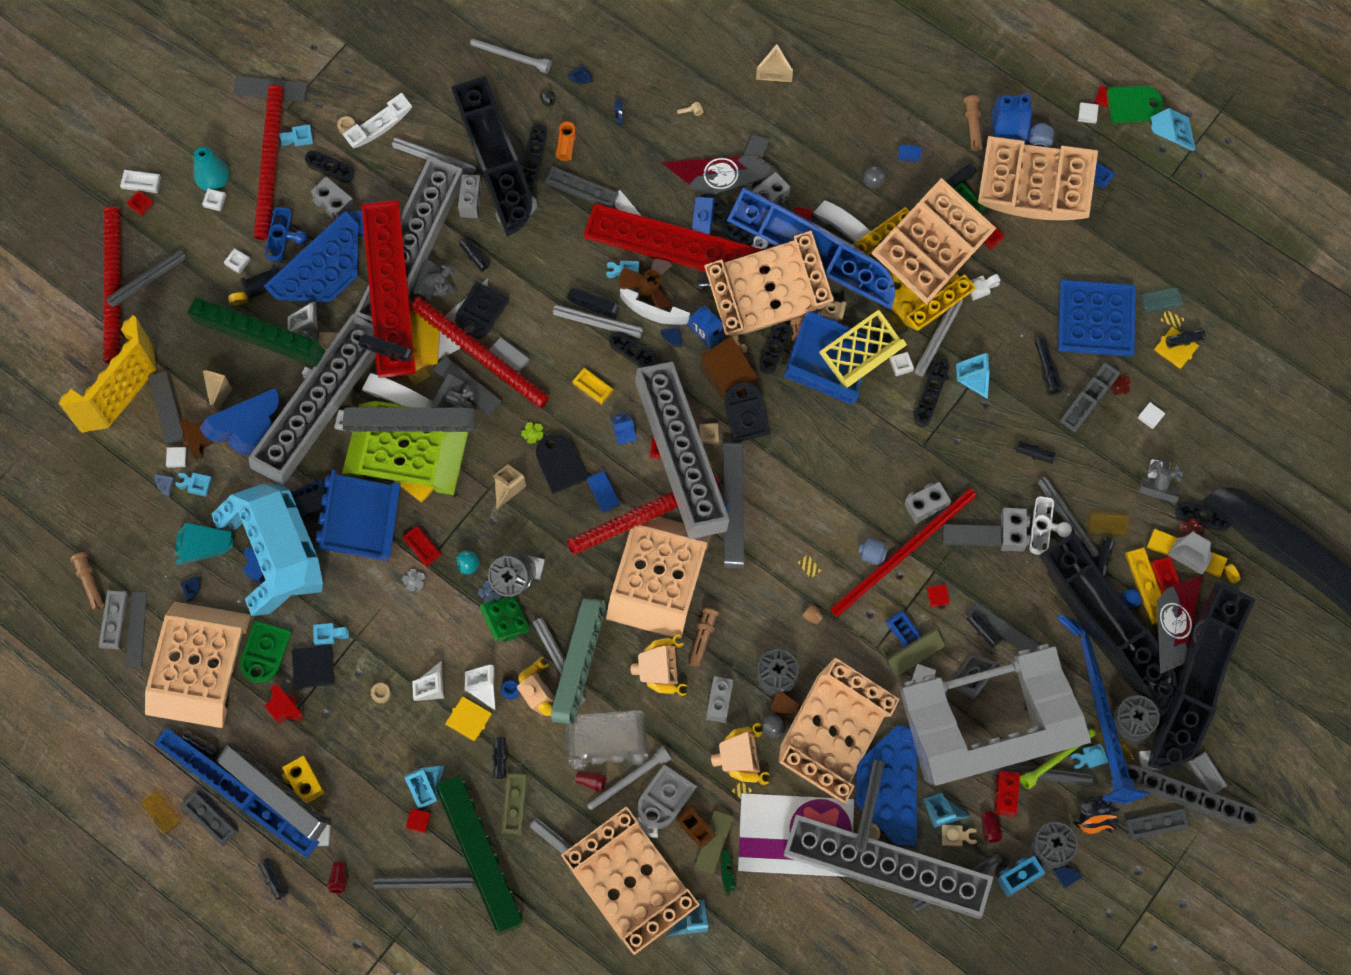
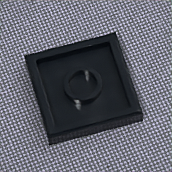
[291,645,334,689]

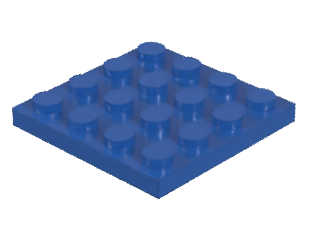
[1058,280,1136,357]

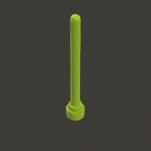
[1020,729,1096,790]

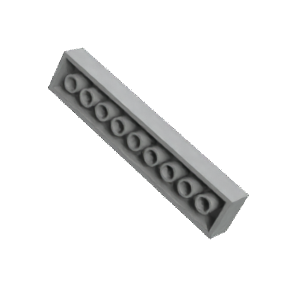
[354,157,464,324]
[249,314,376,486]
[635,362,729,539]
[784,815,993,919]

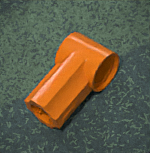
[556,122,576,161]

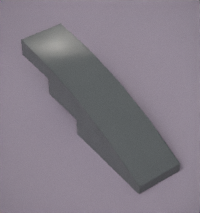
[1060,362,1121,432]

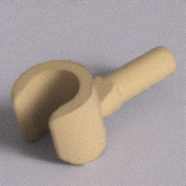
[677,102,704,116]

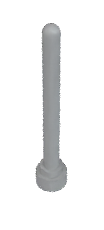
[470,39,552,74]
[587,746,671,810]

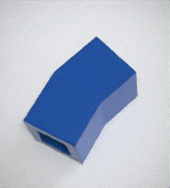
[898,145,921,162]

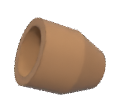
[802,604,823,625]

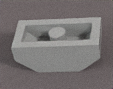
[1168,532,1212,575]

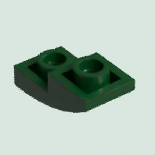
[721,850,737,896]

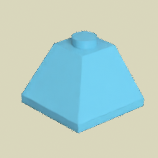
[1151,108,1196,151]

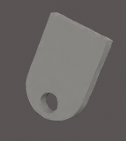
[637,765,697,829]

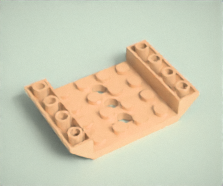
[704,231,834,336]
[606,517,711,640]
[145,601,251,729]
[779,658,900,804]
[561,806,700,955]

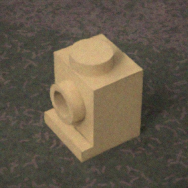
[817,301,846,324]

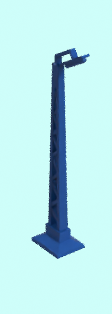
[1056,614,1150,805]

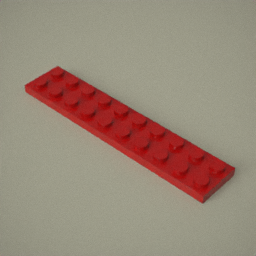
[361,200,416,378]
[583,203,767,274]

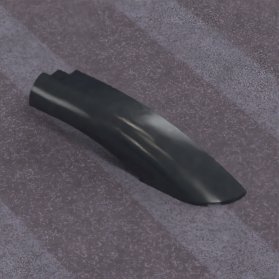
[451,76,532,237]
[1202,488,1351,617]
[1038,533,1177,717]
[1148,582,1256,769]

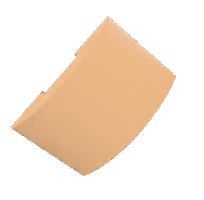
[978,136,1098,220]
[872,178,996,304]

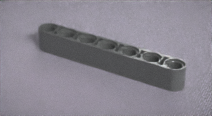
[342,407,476,432]
[723,442,744,569]
[217,742,328,840]
[1127,765,1259,829]

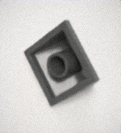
[951,653,1000,702]

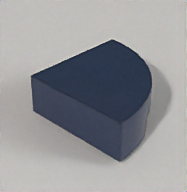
[568,66,593,84]
[614,100,623,125]
[660,327,682,347]
[180,576,201,602]
[1053,867,1082,889]

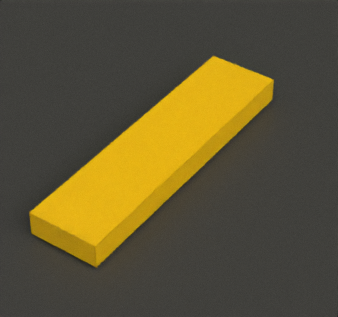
[1147,529,1227,578]
[1125,547,1162,626]

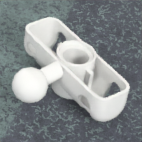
[1029,496,1072,555]

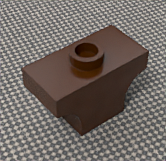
[179,419,214,460]
[676,804,717,849]

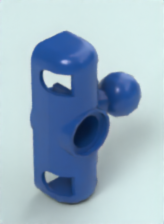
[265,207,308,262]

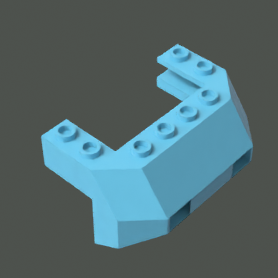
[211,483,323,616]

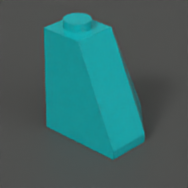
[175,523,233,565]

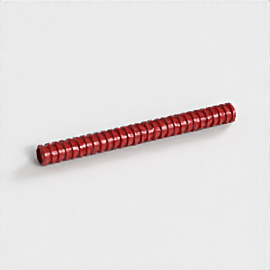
[253,85,284,241]
[103,206,121,364]
[410,297,549,409]
[567,473,720,555]

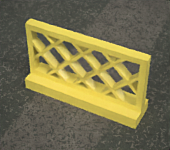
[819,310,907,388]

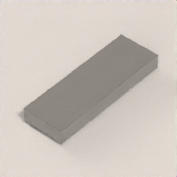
[99,590,128,649]

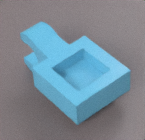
[280,125,313,147]
[313,623,349,646]

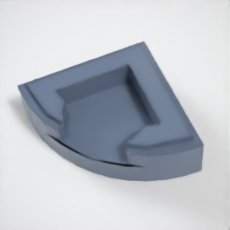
[155,474,175,497]

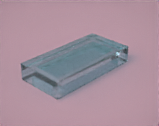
[1140,287,1183,314]

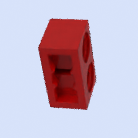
[994,771,1020,817]

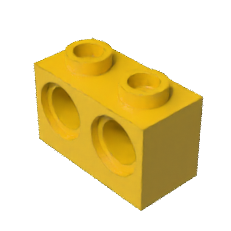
[282,755,325,803]

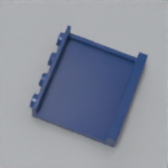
[783,311,877,405]
[316,470,400,561]

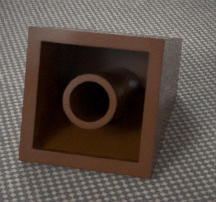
[700,336,757,401]

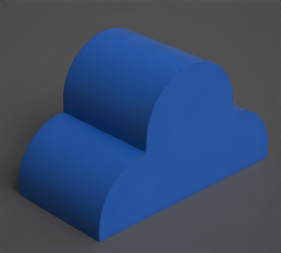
[200,388,279,455]

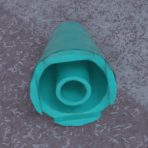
[193,147,230,191]

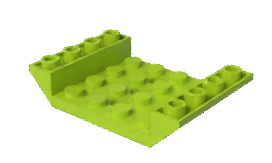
[342,401,469,495]

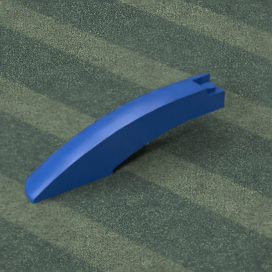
[727,187,895,309]

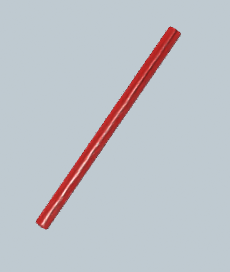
[831,488,976,617]

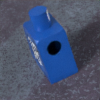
[687,305,725,349]

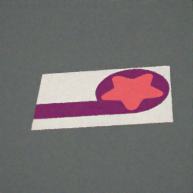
[738,793,854,877]

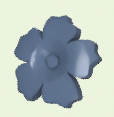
[478,581,501,603]

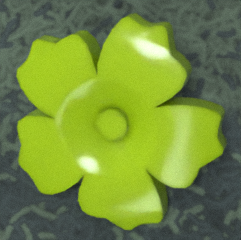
[521,422,544,444]

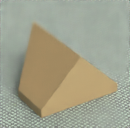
[756,44,793,82]
[203,370,232,412]
[493,464,526,509]

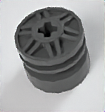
[488,552,536,597]
[756,649,799,697]
[1112,695,1160,744]
[1030,822,1078,870]

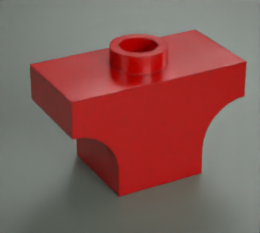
[264,684,304,725]

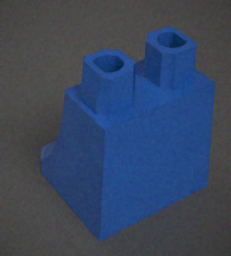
[991,94,1032,145]

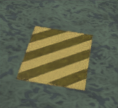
[1161,310,1184,329]
[798,555,821,579]
[732,781,756,799]

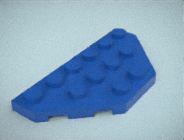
[263,211,359,303]
[856,726,917,847]

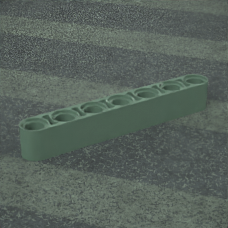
[551,598,606,724]

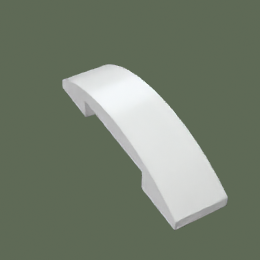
[343,93,412,149]
[813,200,871,243]
[620,289,690,325]
[362,373,433,408]

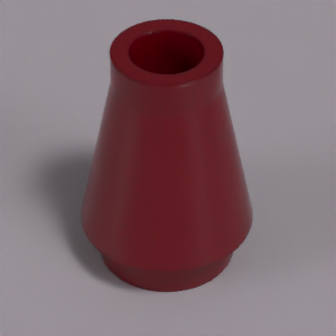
[575,771,607,792]
[981,812,1003,844]
[327,862,347,894]

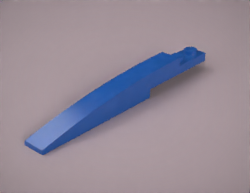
[154,728,320,858]

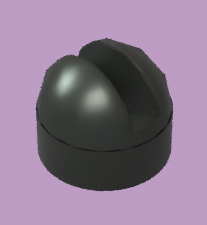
[540,91,555,106]

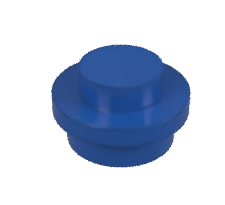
[1121,589,1141,609]
[501,680,520,700]

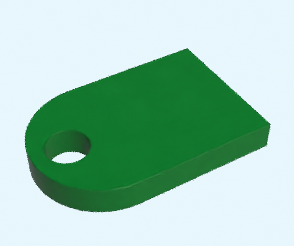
[1106,86,1163,124]
[240,621,293,684]

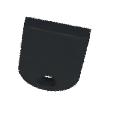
[455,282,509,340]
[724,383,771,442]
[536,434,587,494]

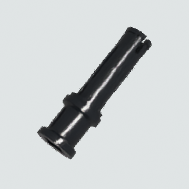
[1035,338,1064,395]

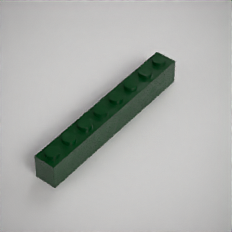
[187,297,325,367]
[435,775,523,937]

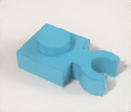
[606,261,639,278]
[175,473,213,497]
[1070,743,1108,770]

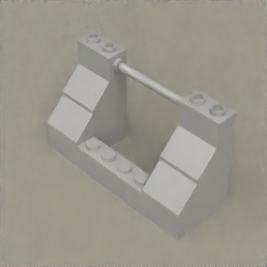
[899,643,1091,786]

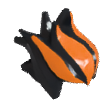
[1072,796,1120,835]

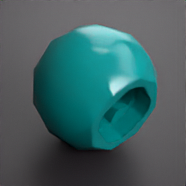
[456,550,479,575]

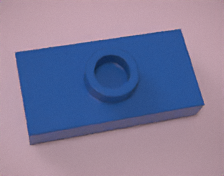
[692,197,715,235]

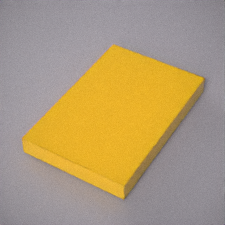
[410,311,441,365]

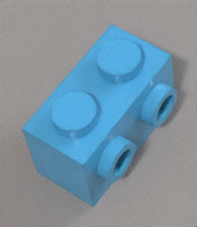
[997,856,1045,897]

